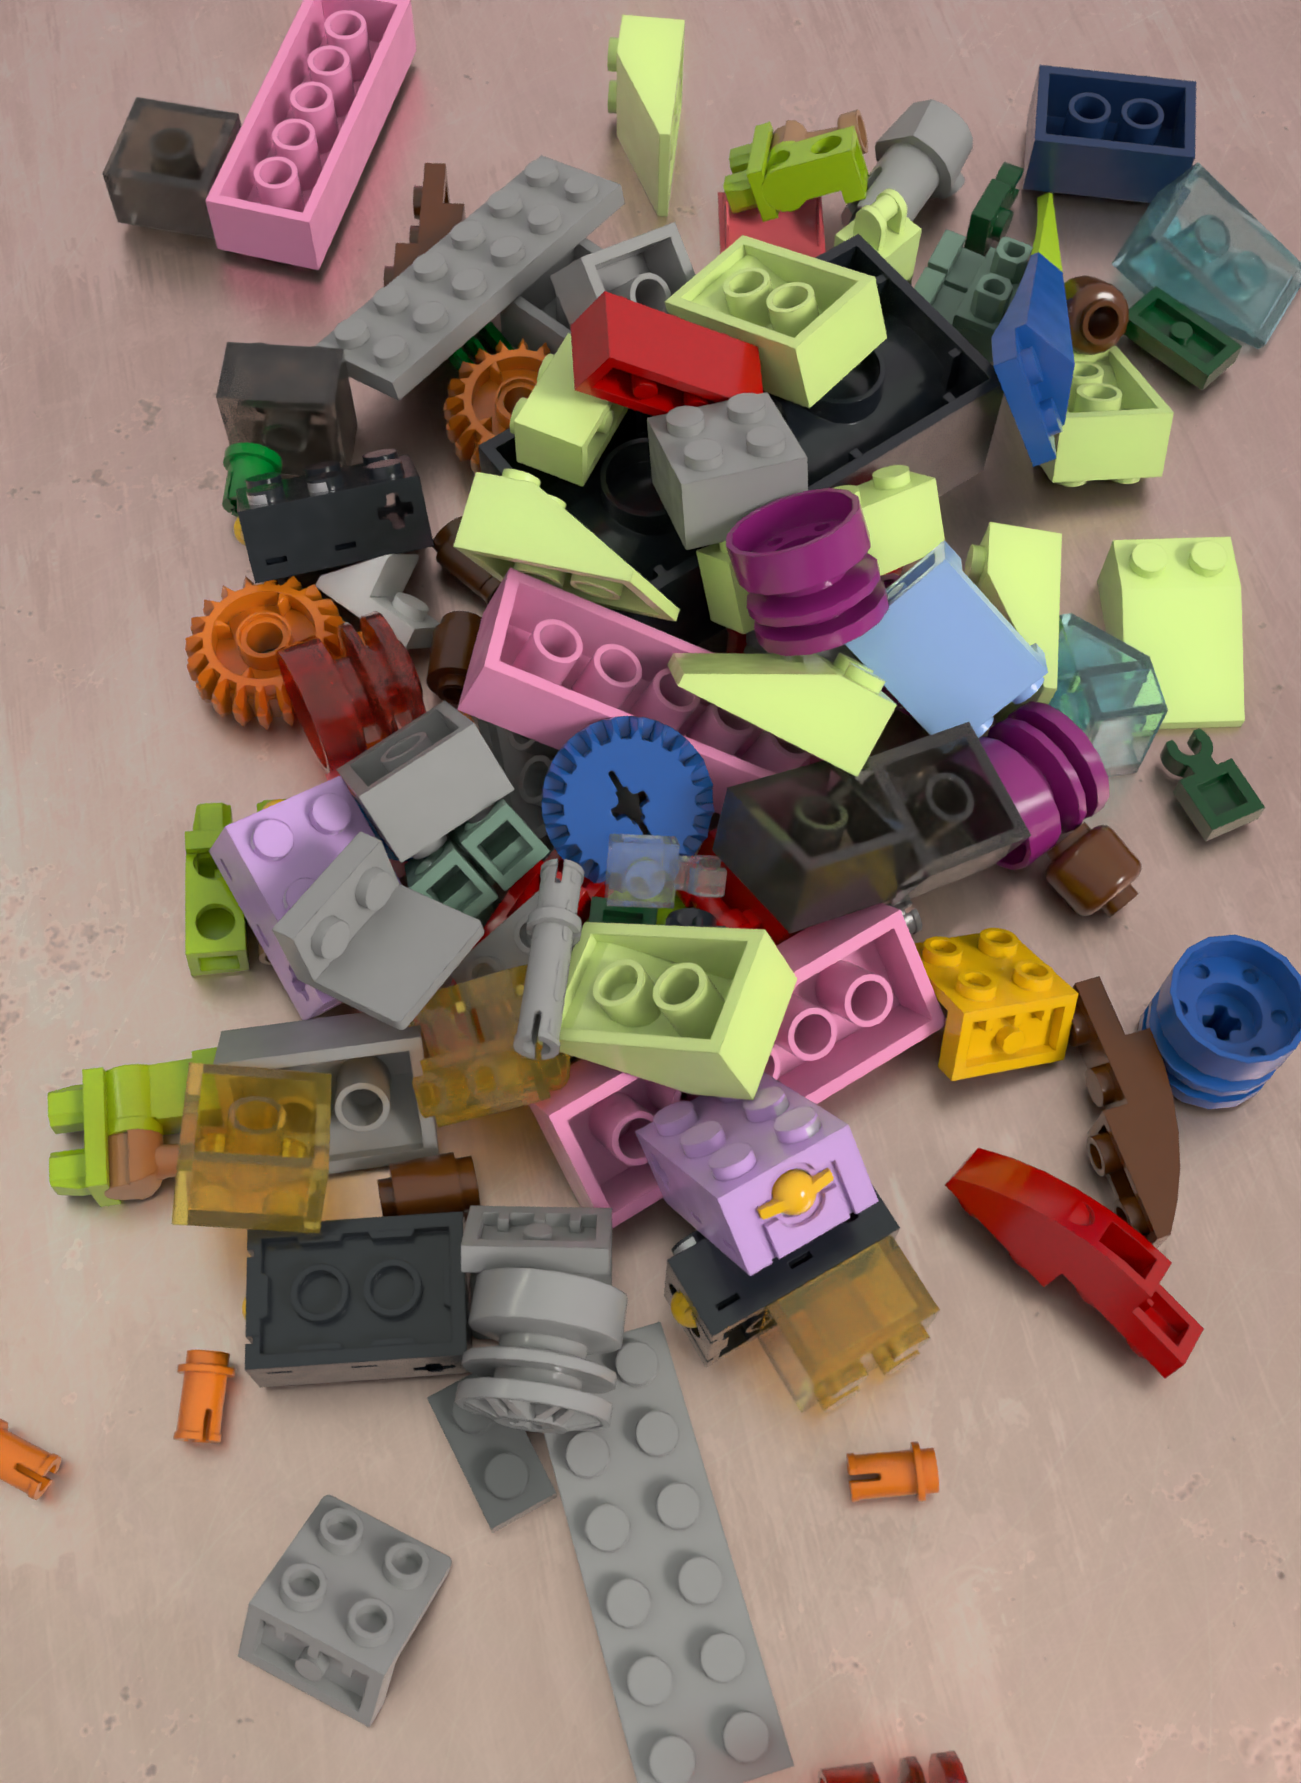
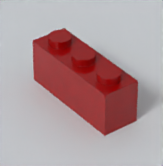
[570,291,763,416]

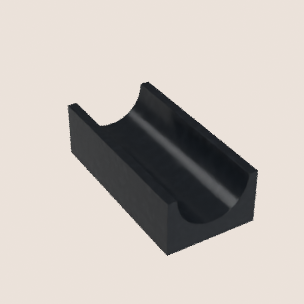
[478,234,1004,646]

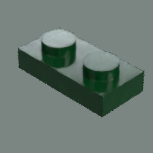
[1124,286,1242,391]

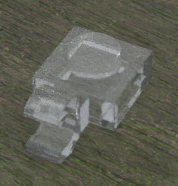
[604,834,727,908]

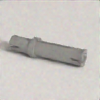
[513,859,585,1060]

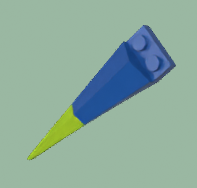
[991,193,1075,467]

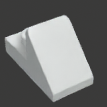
[316,554,440,650]

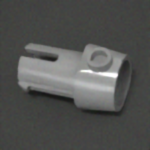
[841,99,973,229]

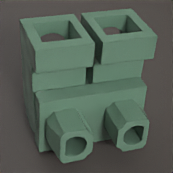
[914,229,1033,362]
[404,798,550,928]

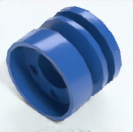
[1138,935,1301,1109]

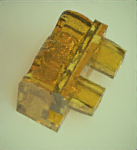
[409,964,571,1128]

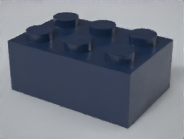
[1023,65,1196,206]

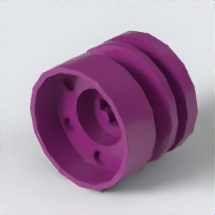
[726,488,889,656]
[938,701,1110,870]

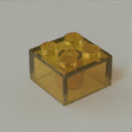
[172,1062,332,1233]
[757,1234,940,1413]

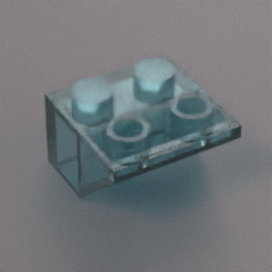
[1048,613,1168,777]

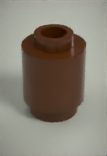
[426,611,482,705]
[377,1152,480,1218]

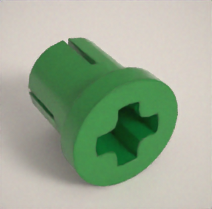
[222,442,282,517]

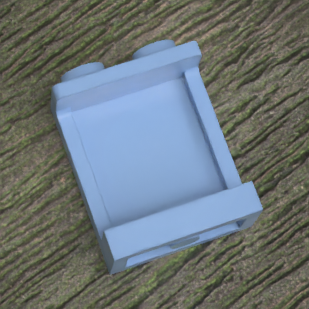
[845,540,1048,752]

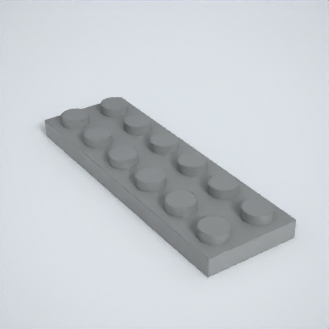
[315,155,625,401]
[544,1322,794,1783]

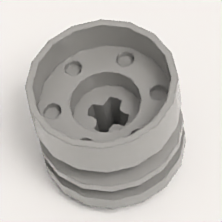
[455,1267,628,1434]

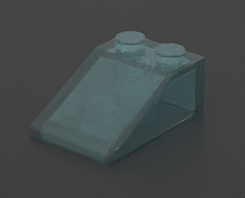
[1112,162,1301,349]

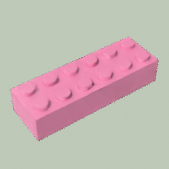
[205,0,417,270]
[457,568,846,848]
[523,896,946,1229]

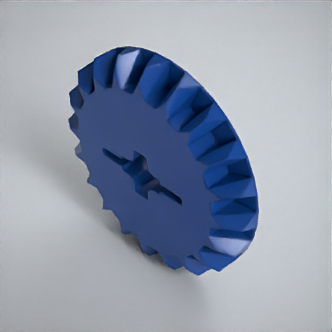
[541,716,715,889]

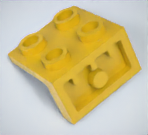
[914,928,1078,1081]

